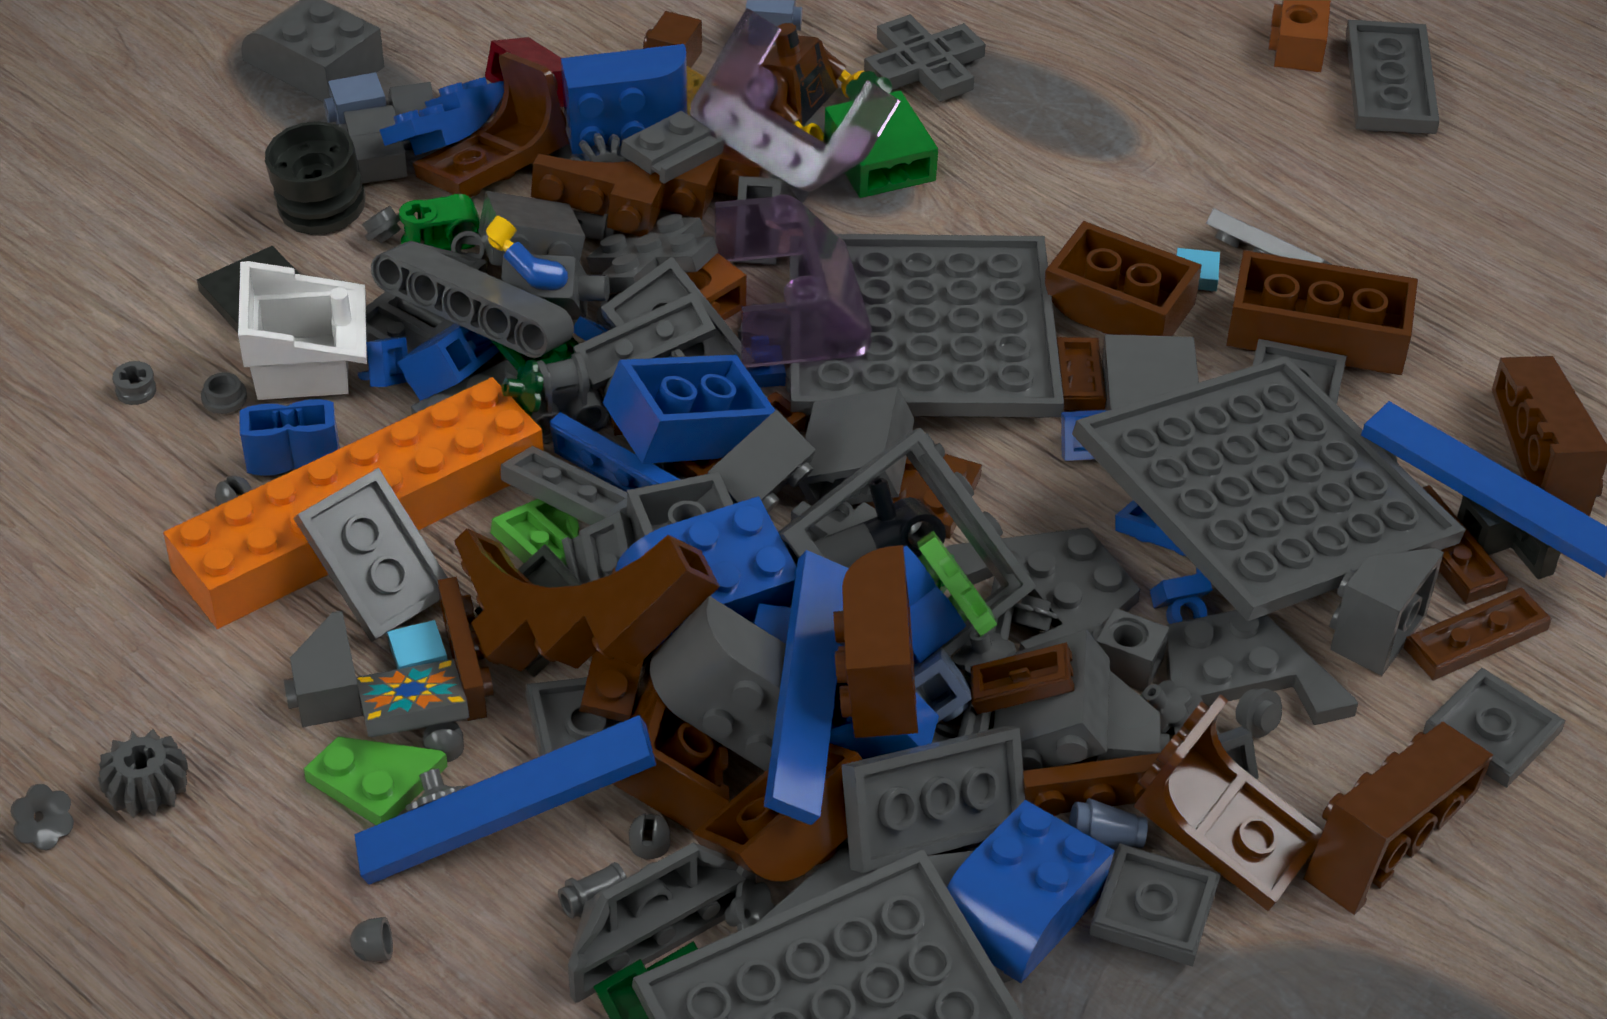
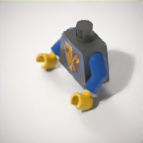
[486,216,610,320]

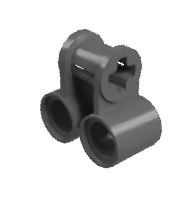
[531,352,610,444]

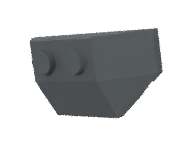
[568,842,756,1003]

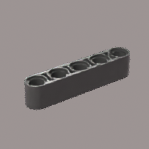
[371,241,574,358]

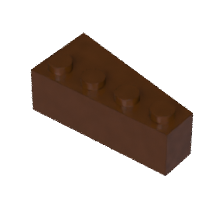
[1492,356,1607,516]
[612,649,729,832]
[1303,721,1494,915]

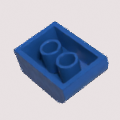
[561,44,688,154]
[603,355,775,464]
[615,496,797,650]
[947,800,1115,983]

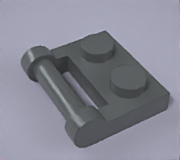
[366,291,454,354]

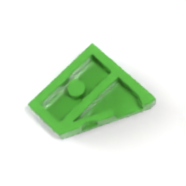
[490,499,580,566]
[917,531,997,636]
[304,736,448,825]

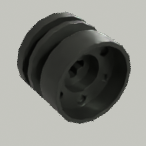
[265,121,365,235]

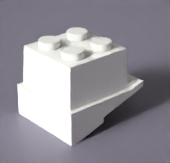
[238,261,367,400]

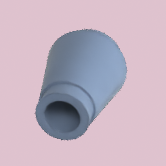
[1068,798,1148,849]

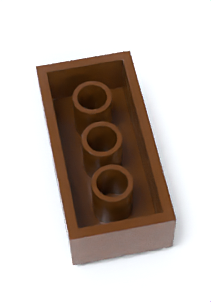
[1226,250,1418,375]

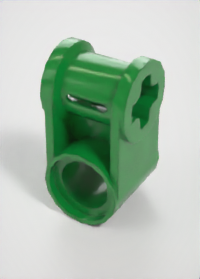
[399,194,480,251]

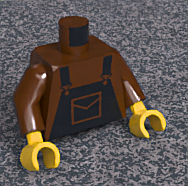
[758,23,864,152]

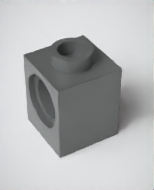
[1092,608,1169,692]

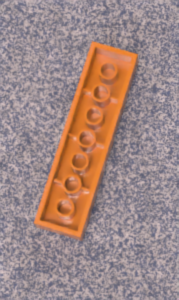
[163,377,544,629]

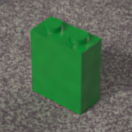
[824,90,938,198]

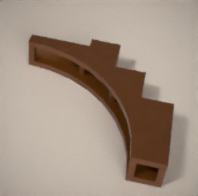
[531,104,785,237]
[454,528,720,672]

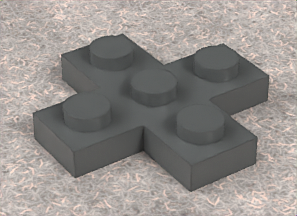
[864,14,986,102]
[586,214,718,293]

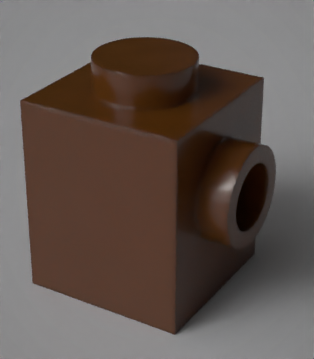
[643,11,702,73]

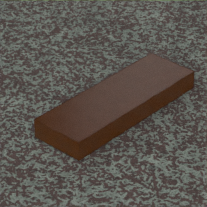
[1422,485,1509,604]
[1403,587,1552,681]

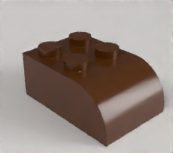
[1045,221,1202,336]
[833,545,918,738]
[692,743,862,881]

